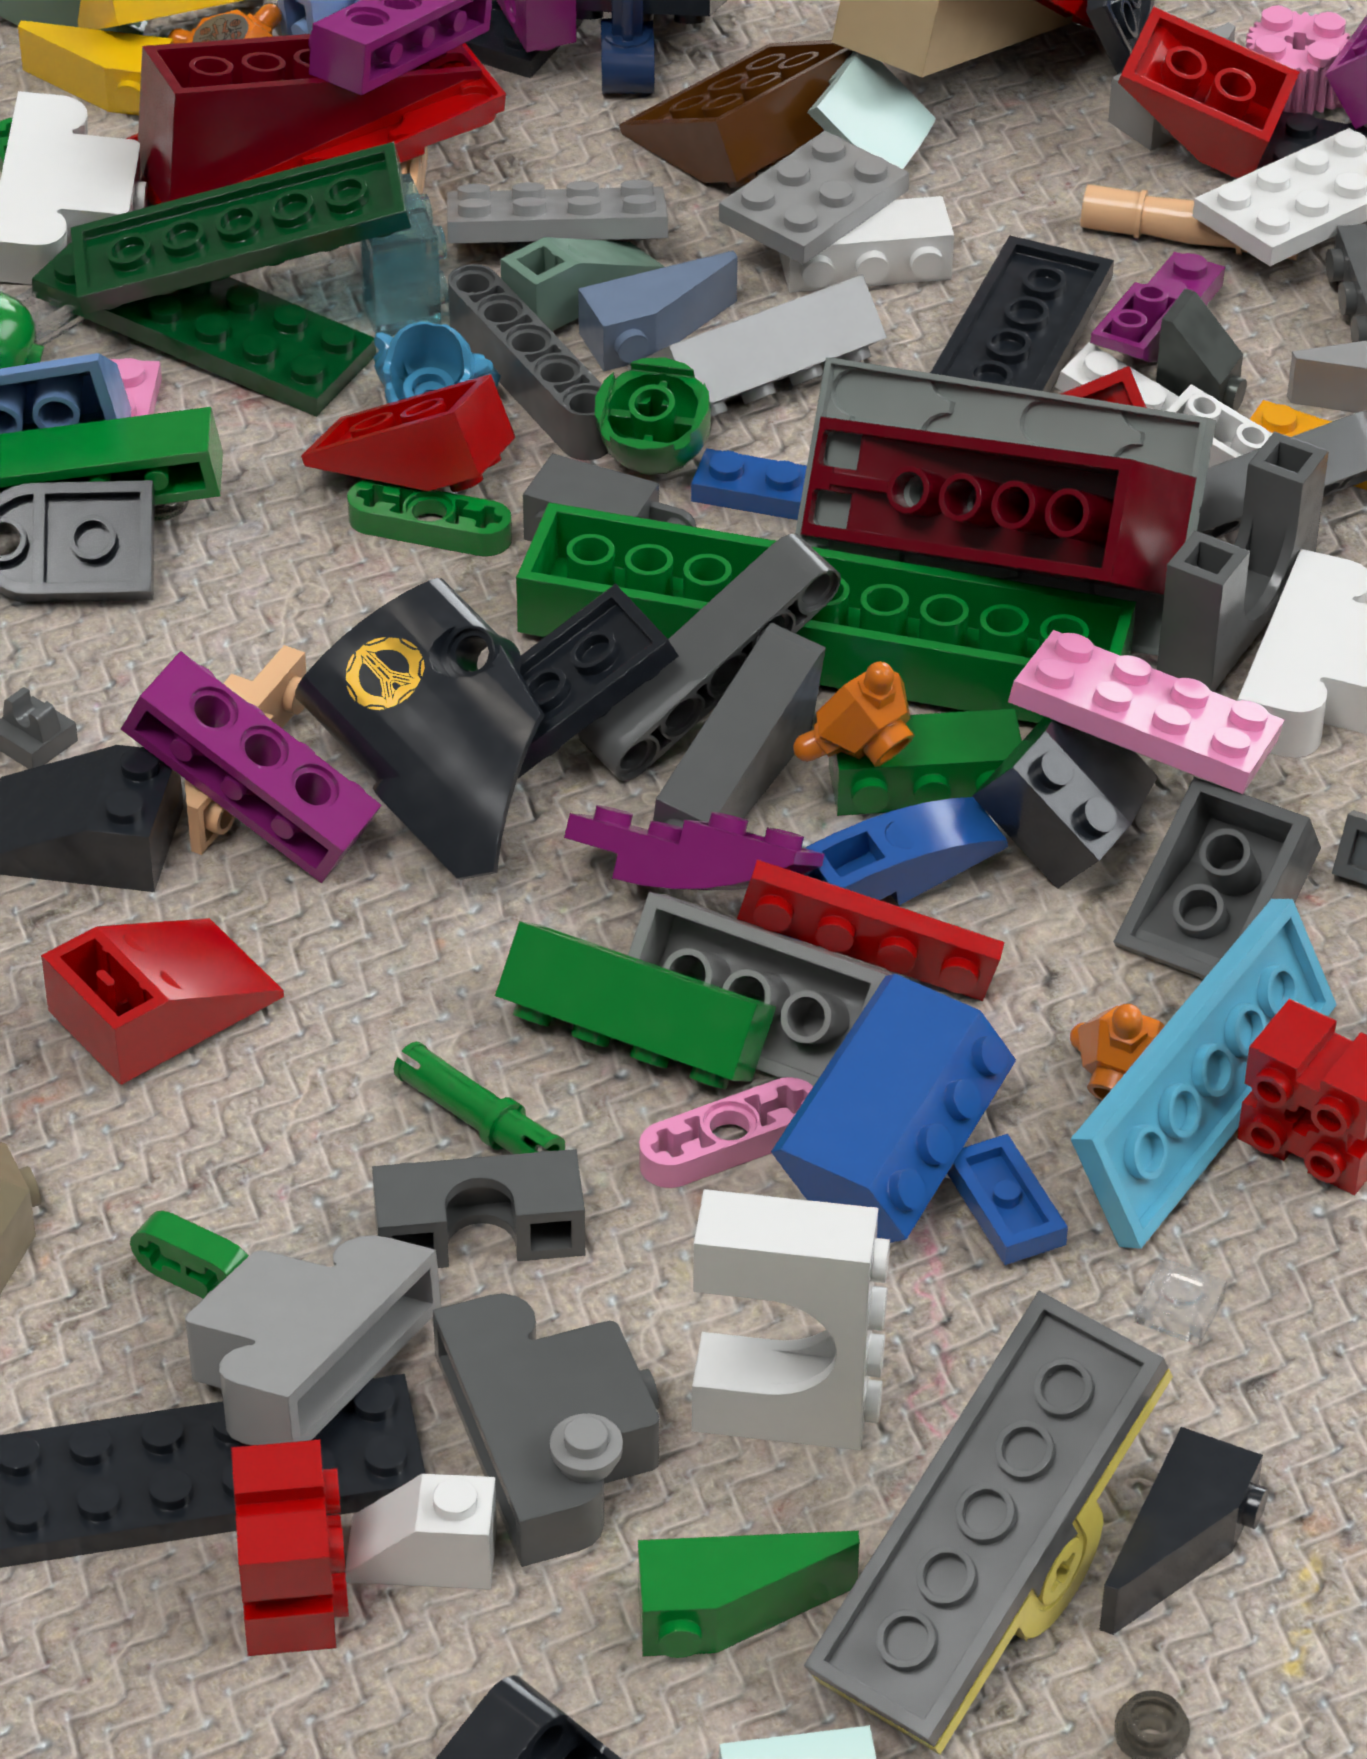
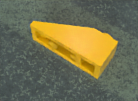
[18,20,173,116]

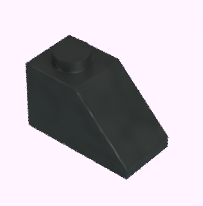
[1156,288,1247,411]

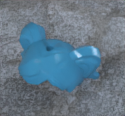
[374,322,501,404]

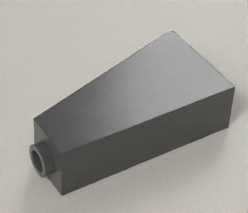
[653,623,826,828]

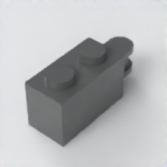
[523,453,697,542]

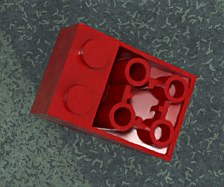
[41,918,284,1085]

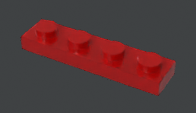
[737,859,1005,1001]

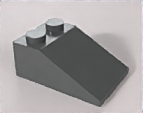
[1113,777,1321,979]

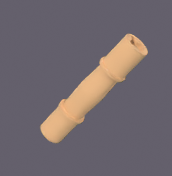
[1080,184,1299,260]

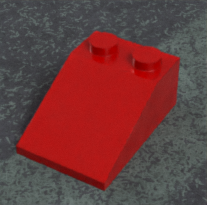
[1118,6,1300,179]
[301,374,516,492]

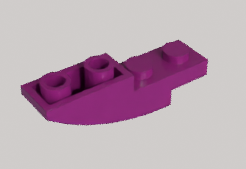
[1090,251,1226,362]
[564,805,825,891]

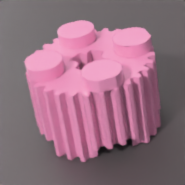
[1246,6,1350,115]

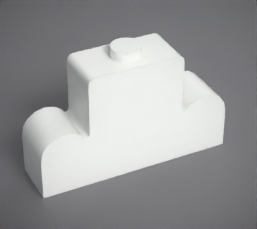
[0,91,148,285]
[1238,549,1367,758]

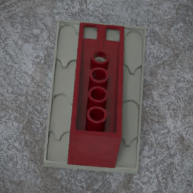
[795,357,1217,656]

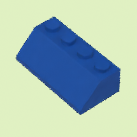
[771,974,1016,1243]

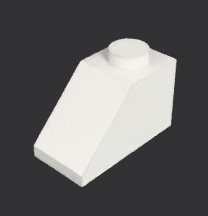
[345,1474,497,1590]

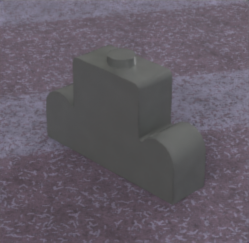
[433,1293,659,1567]

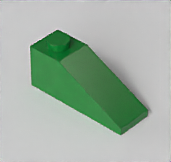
[638,1531,860,1658]

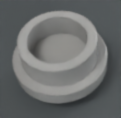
[550,1413,623,1483]

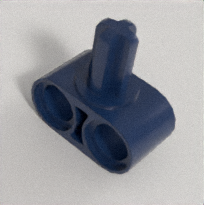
[601,0,655,94]

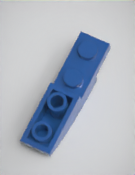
[776,797,1008,941]

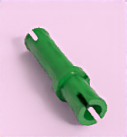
[393,1041,566,1154]

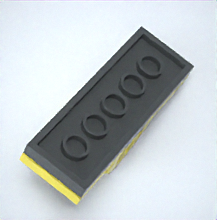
[804,1291,1173,1754]

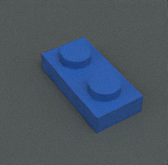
[691,448,807,520]
[947,1134,1068,1265]

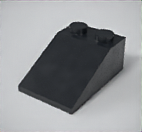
[972,716,1158,889]
[0,745,184,892]

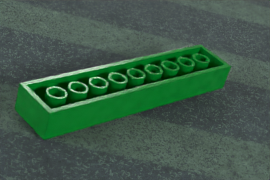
[516,502,1136,723]

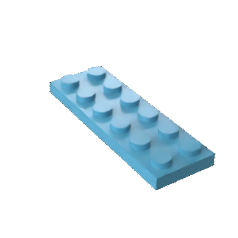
[1070,899,1337,1249]

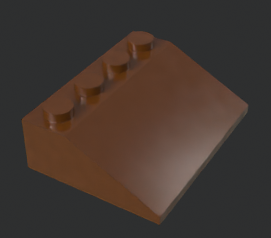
[619,40,853,188]

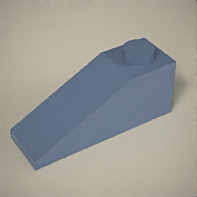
[578,251,738,371]

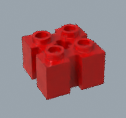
[1237,998,1367,1196]
[231,1440,349,1656]

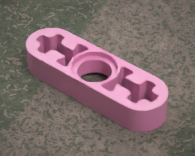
[639,1077,813,1188]

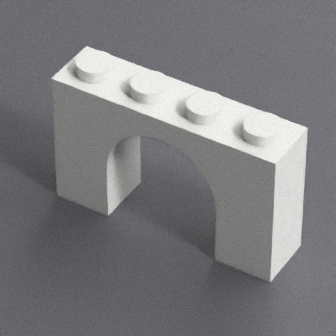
[692,1189,890,1451]

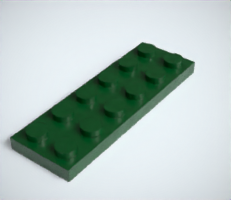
[71,142,411,314]
[32,220,376,417]

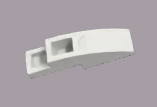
[1055,342,1273,468]

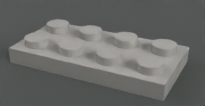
[447,180,668,244]

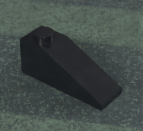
[1099,1427,1269,1635]

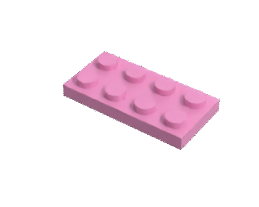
[1008,630,1284,794]

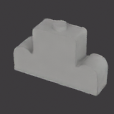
[185,1235,441,1445]

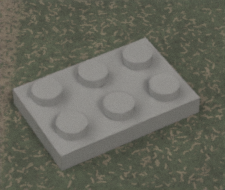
[719,131,909,265]

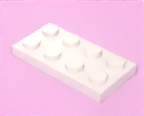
[1192,128,1367,266]

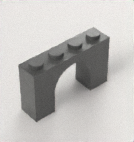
[1157,431,1329,692]

